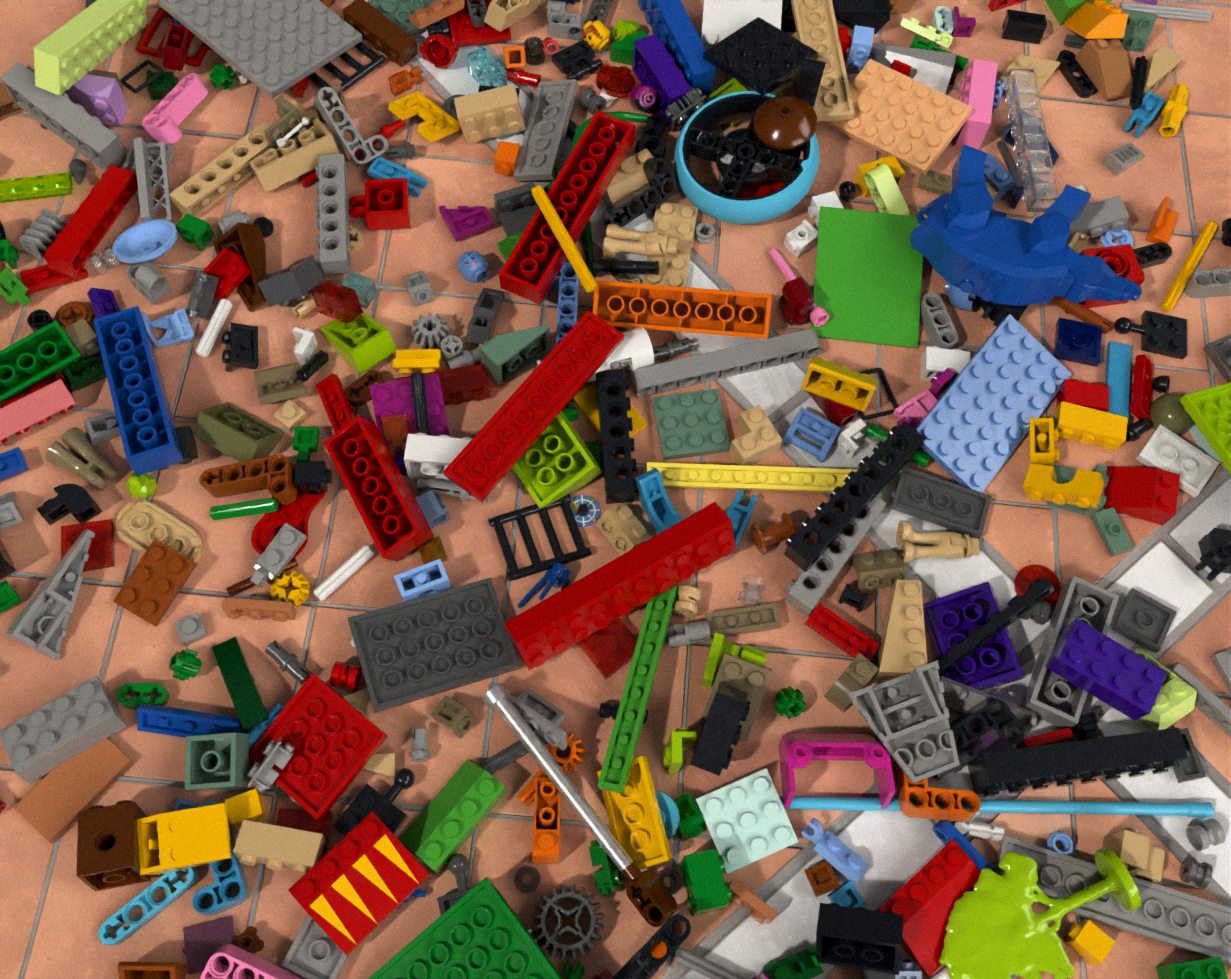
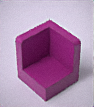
[951,6,976,38]

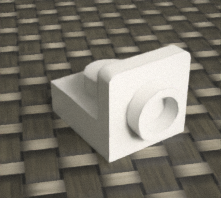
[292,327,318,365]
[836,419,866,458]

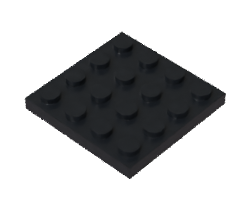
[703,17,819,96]

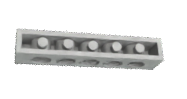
[315,154,351,274]
[784,493,887,617]

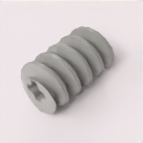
[19,209,67,259]

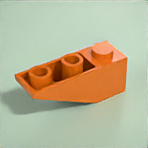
[532,777,561,864]

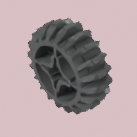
[532,884,604,961]

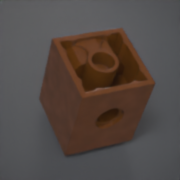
[77,800,151,892]

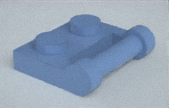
[782,407,841,463]

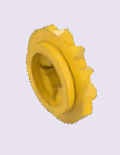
[270,570,310,607]

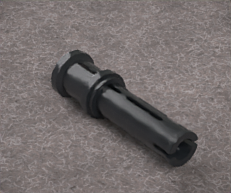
[593,257,660,277]

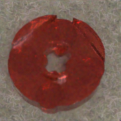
[595,64,636,98]

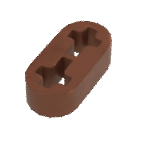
[345,370,384,407]

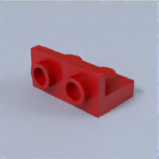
[202,248,251,300]

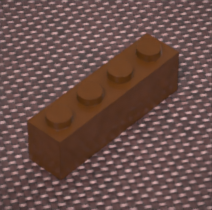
[343,0,418,68]

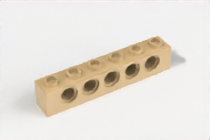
[169,121,271,217]

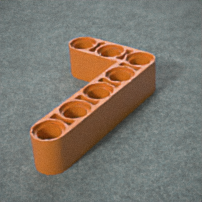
[897,764,981,822]

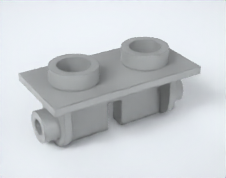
[247,736,295,792]

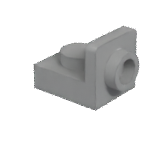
[403,270,434,307]

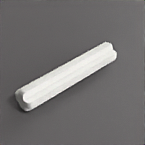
[195,298,232,358]
[313,545,374,601]

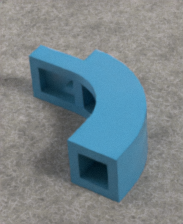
[635,468,684,534]

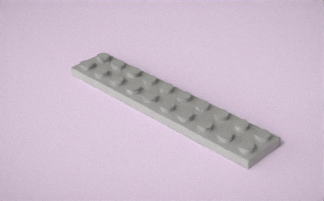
[995,835,1231,965]

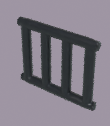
[307,42,386,92]
[488,494,592,581]

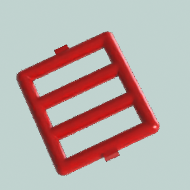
[136,8,212,67]

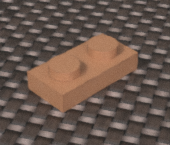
[729,879,777,924]

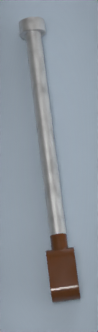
[482,683,677,927]

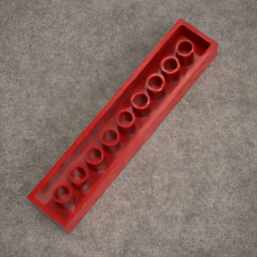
[499,110,635,305]
[504,502,736,670]

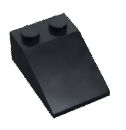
[832,0,890,34]

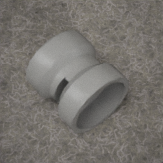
[1186,818,1225,851]

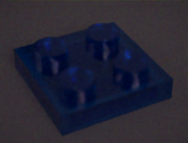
[1054,318,1102,367]

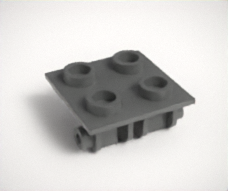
[665,88,707,132]

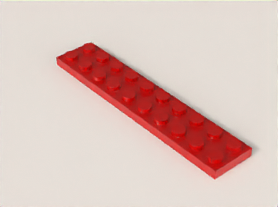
[443,310,625,502]

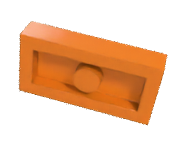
[1145,196,1179,244]

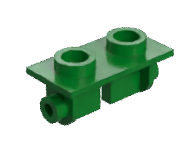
[589,840,624,895]

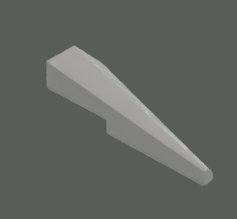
[869,43,957,94]
[5,529,95,660]

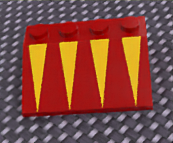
[288,811,430,956]

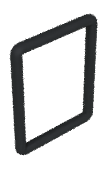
[120,60,164,93]
[859,368,898,420]

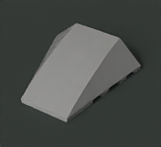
[847,660,960,784]

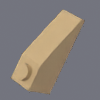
[1143,45,1183,98]

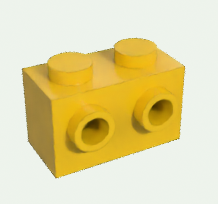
[1030,418,1059,467]

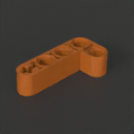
[199,454,297,505]

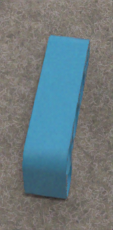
[192,801,250,916]

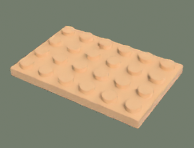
[824,59,973,175]

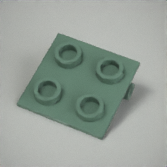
[1117,9,1158,52]

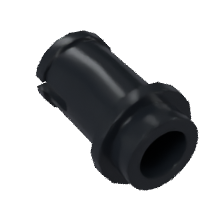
[1126,417,1151,442]

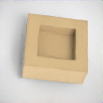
[273,400,307,432]

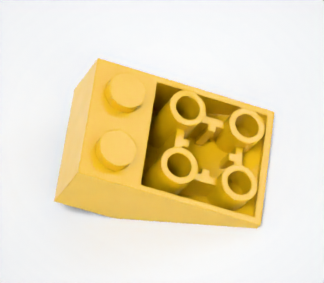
[137,803,232,875]

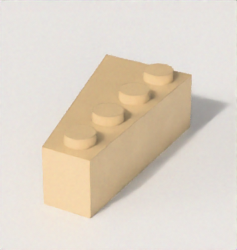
[484,0,548,32]

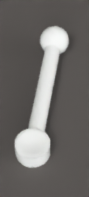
[276,117,309,147]

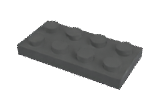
[890,466,992,539]

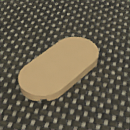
[115,500,203,562]

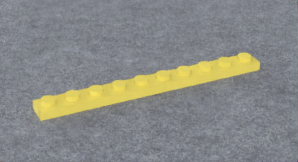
[646,462,873,494]

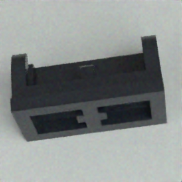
[1002,9,1047,44]

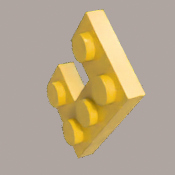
[388,91,461,143]

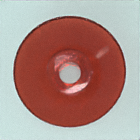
[1014,565,1062,607]

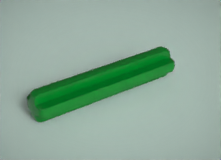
[209,498,279,520]

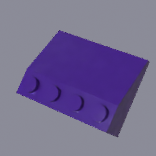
[923,582,1026,690]

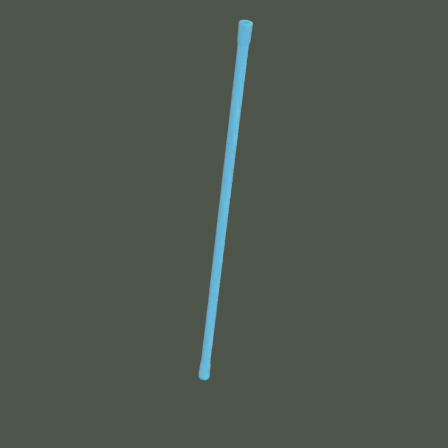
[779,796,1214,818]

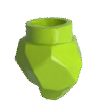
[126,473,157,498]

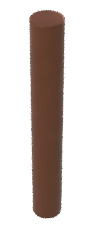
[226,557,299,597]

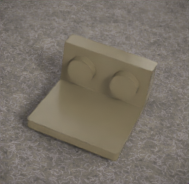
[264,96,303,150]

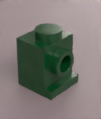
[146,70,179,100]

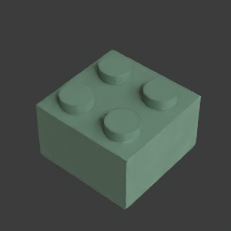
[185,732,249,791]

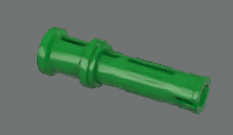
[910,34,968,71]

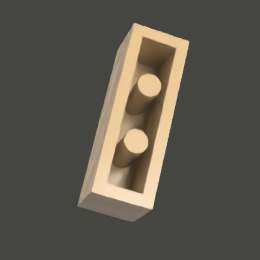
[233,820,326,875]

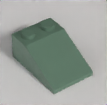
[480,324,550,388]

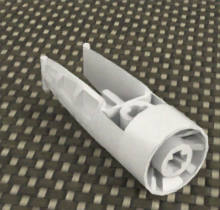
[537,327,654,383]

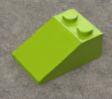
[319,307,397,374]

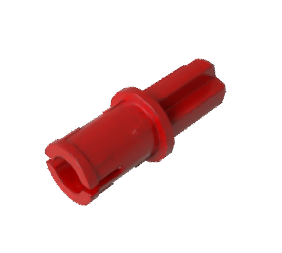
[501,68,541,88]

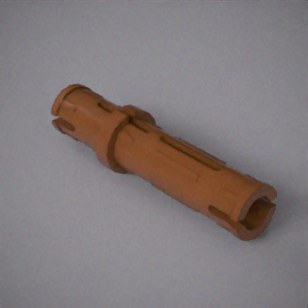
[1050,295,1113,334]

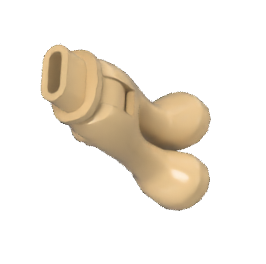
[603,224,679,259]
[896,520,980,563]

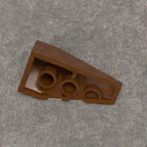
[213,223,266,312]

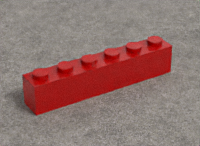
[44,165,138,277]

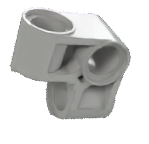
[547,0,584,40]
[127,264,171,305]

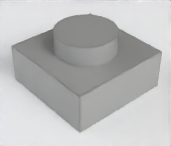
[174,612,209,647]

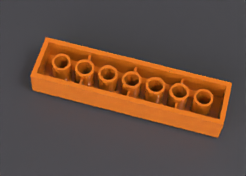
[593,280,772,339]

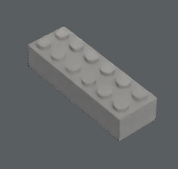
[0,62,126,172]
[1021,576,1119,729]

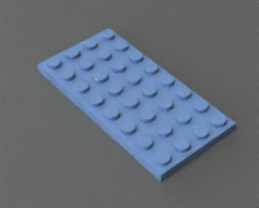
[915,314,1072,493]

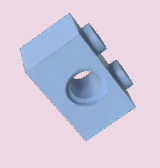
[845,25,874,74]
[394,559,451,602]

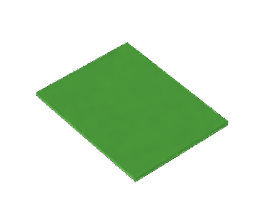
[810,206,923,349]

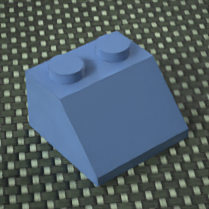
[984,152,1017,203]

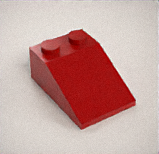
[1103,466,1180,525]

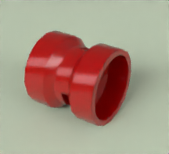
[330,661,362,691]

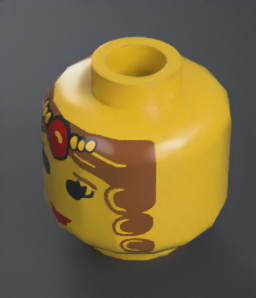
[582,20,611,51]

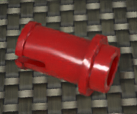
[542,37,559,56]

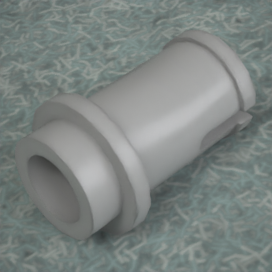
[409,728,430,762]

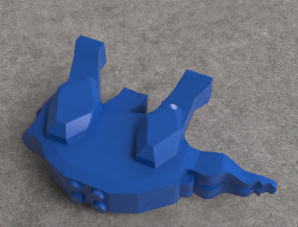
[910,144,1142,306]

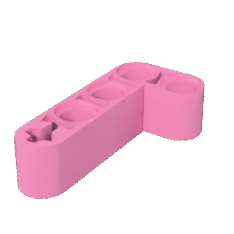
[141,73,209,144]
[200,944,303,979]

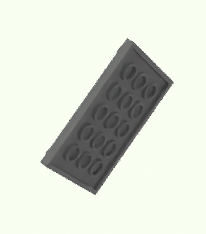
[348,578,520,713]

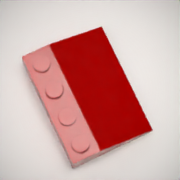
[874,839,980,977]

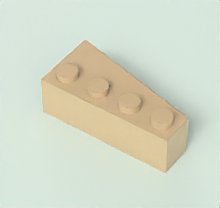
[249,118,340,193]
[872,579,928,681]

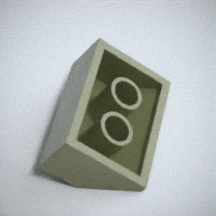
[193,402,284,462]

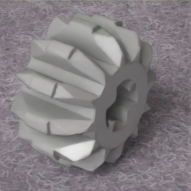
[411,312,450,349]

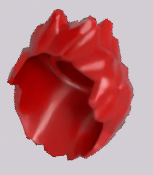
[419,34,459,69]

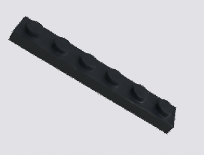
[930,578,1054,677]

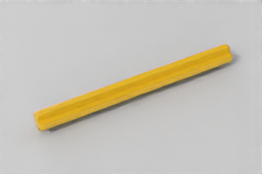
[531,185,597,293]
[1160,221,1218,312]

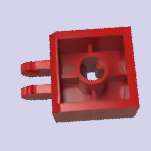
[349,178,411,230]

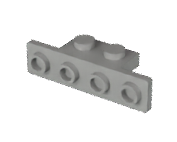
[488,682,567,751]

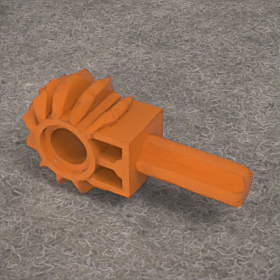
[518,732,585,806]

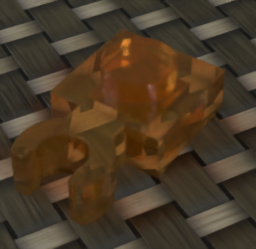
[388,66,424,96]
[382,414,408,456]

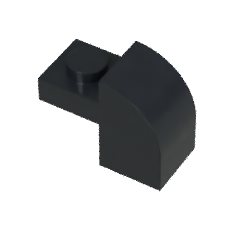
[37,484,102,525]

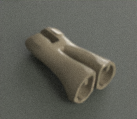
[46,427,119,491]

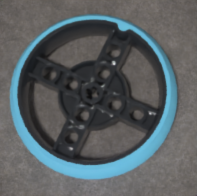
[674,91,820,224]

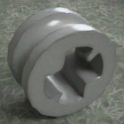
[695,222,715,244]

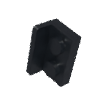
[222,322,258,372]

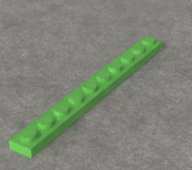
[597,582,680,794]

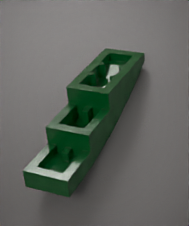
[212,636,270,730]

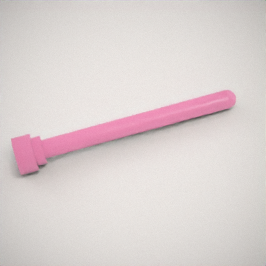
[769,248,829,327]

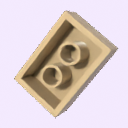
[454,84,526,144]

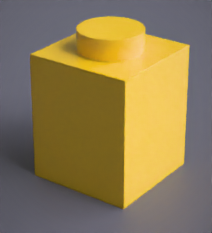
[225,789,268,829]
[1065,920,1116,965]

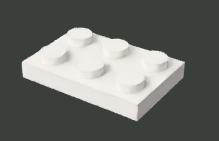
[1135,424,1219,498]

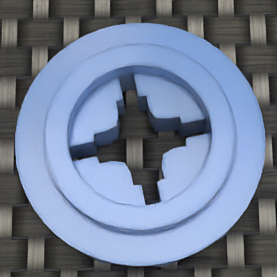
[992,79,1003,112]
[1099,228,1133,247]

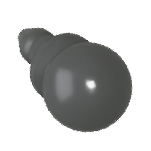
[69,159,87,185]

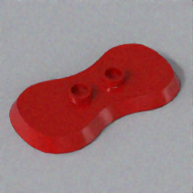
[251,464,326,558]

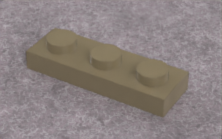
[705,603,781,639]

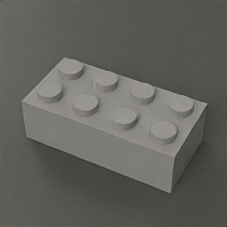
[0,675,127,784]

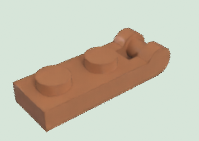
[408,0,465,29]
[221,597,297,622]

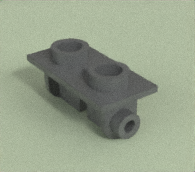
[186,271,219,320]

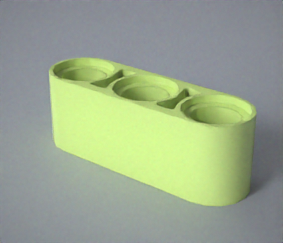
[864,164,910,216]

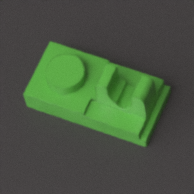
[0,267,32,307]

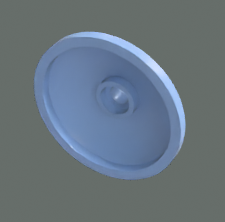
[112,219,178,264]

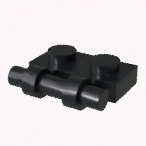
[552,40,603,81]

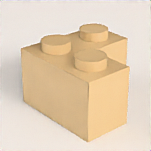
[728,404,783,466]
[1102,828,1165,883]

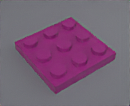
[369,374,450,452]

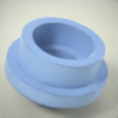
[1047,832,1073,856]

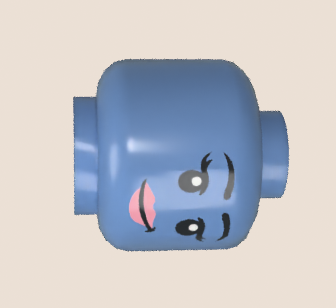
[457,251,490,283]

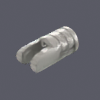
[666,620,711,648]

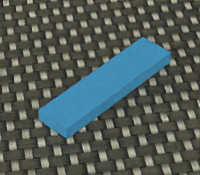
[1105,341,1131,417]

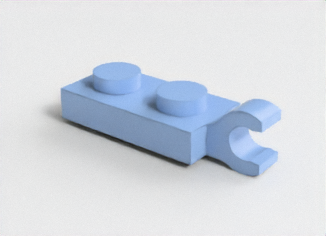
[801,818,869,885]

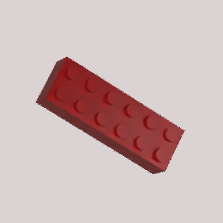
[324,415,434,562]

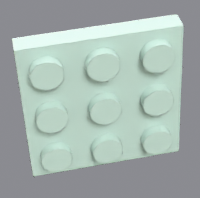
[695,768,798,874]

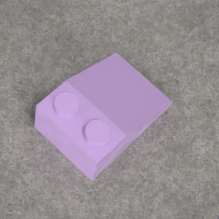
[64,74,129,126]

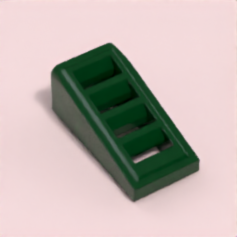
[62,355,107,392]

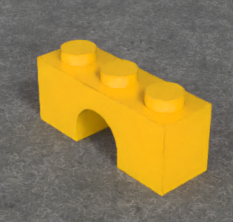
[1023,463,1104,508]

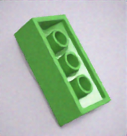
[399,759,506,875]

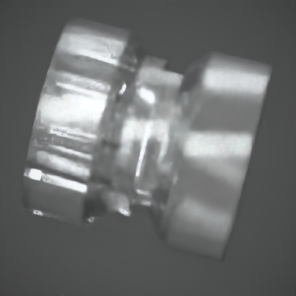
[89,246,120,275]
[738,575,766,607]

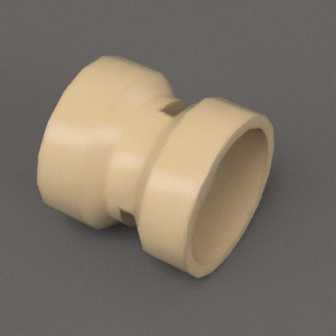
[673,586,702,617]

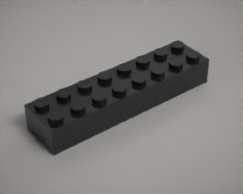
[967,728,1188,797]

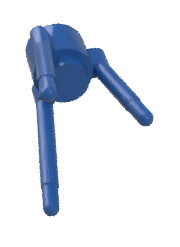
[518,563,571,608]

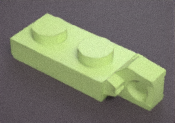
[901,17,954,48]

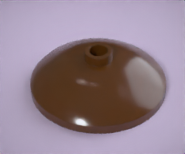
[754,95,817,150]

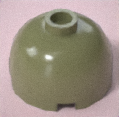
[1150,392,1194,436]

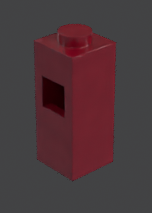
[807,391,860,428]

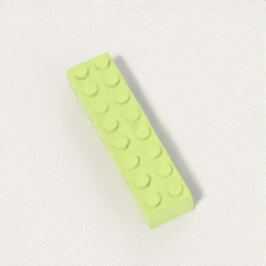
[34,0,148,96]

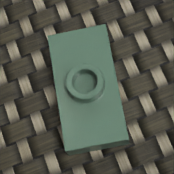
[1091,507,1135,557]

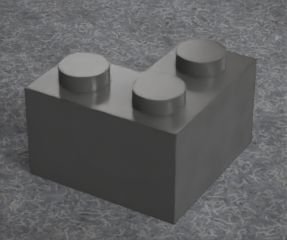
[257,255,325,307]

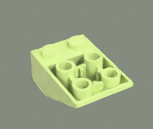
[1133,647,1197,731]

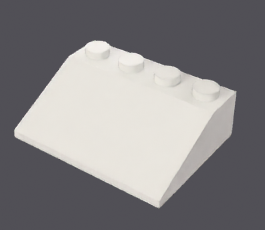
[700,0,782,50]

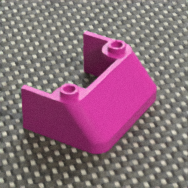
[778,733,896,809]

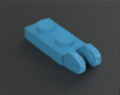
[1123,91,1166,138]
[367,156,427,197]
[726,489,758,553]

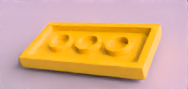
[597,756,673,875]

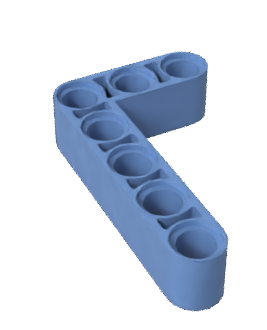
[549,262,579,345]

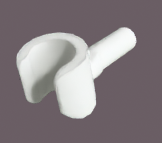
[599,91,625,107]

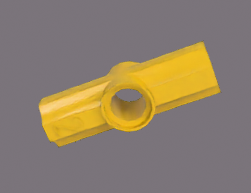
[1159,83,1189,138]

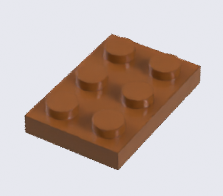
[113,539,198,627]

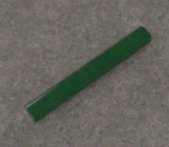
[583,221,595,277]

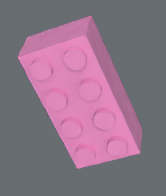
[954,59,998,150]

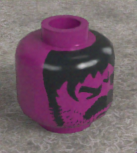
[630,85,659,112]

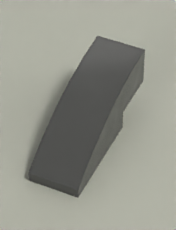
[467,288,505,344]

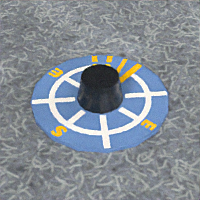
[569,495,600,527]

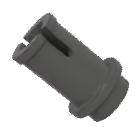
[389,142,416,159]

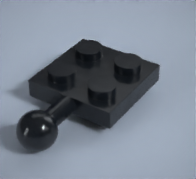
[1114,310,1187,359]
[333,768,415,836]

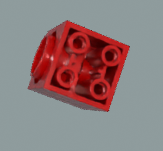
[1080,244,1145,308]

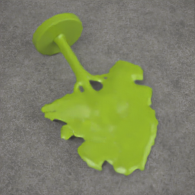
[939,847,1141,979]

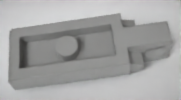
[250,523,307,588]

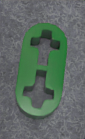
[117,683,169,709]

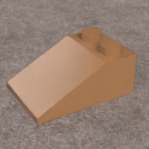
[1075,38,1132,100]

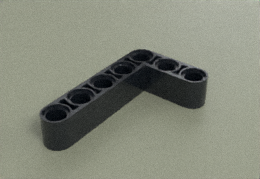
[780,57,826,158]

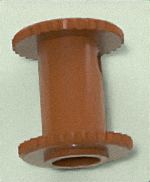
[751,513,796,555]

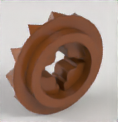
[55,301,93,329]

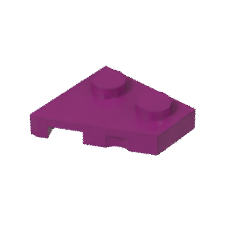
[439,206,494,242]

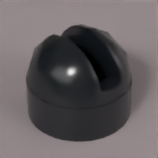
[839,181,856,200]
[1152,375,1170,393]

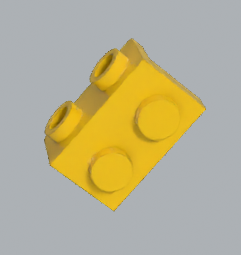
[393,349,441,375]

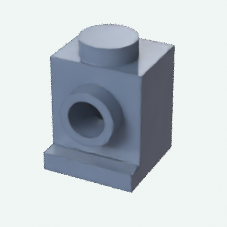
[415,490,450,529]

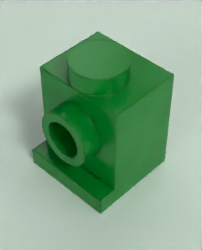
[176,213,214,251]

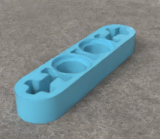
[98,867,197,946]

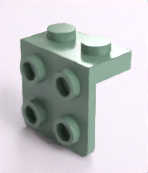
[1046,463,1109,517]

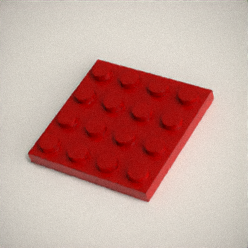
[249,673,388,821]

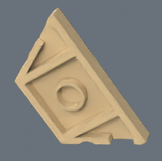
[1000,55,1061,113]

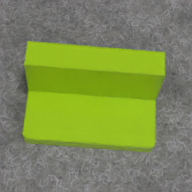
[701,633,740,688]

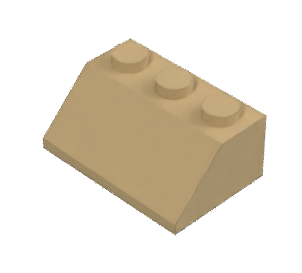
[601,149,666,216]

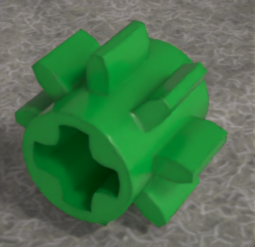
[209,64,237,90]
[169,648,202,681]
[773,686,806,719]

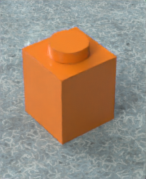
[503,45,526,68]
[494,141,520,176]

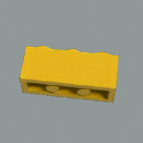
[1053,401,1128,451]

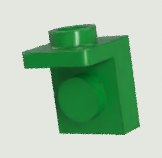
[674,792,706,841]

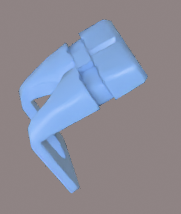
[141,308,195,347]

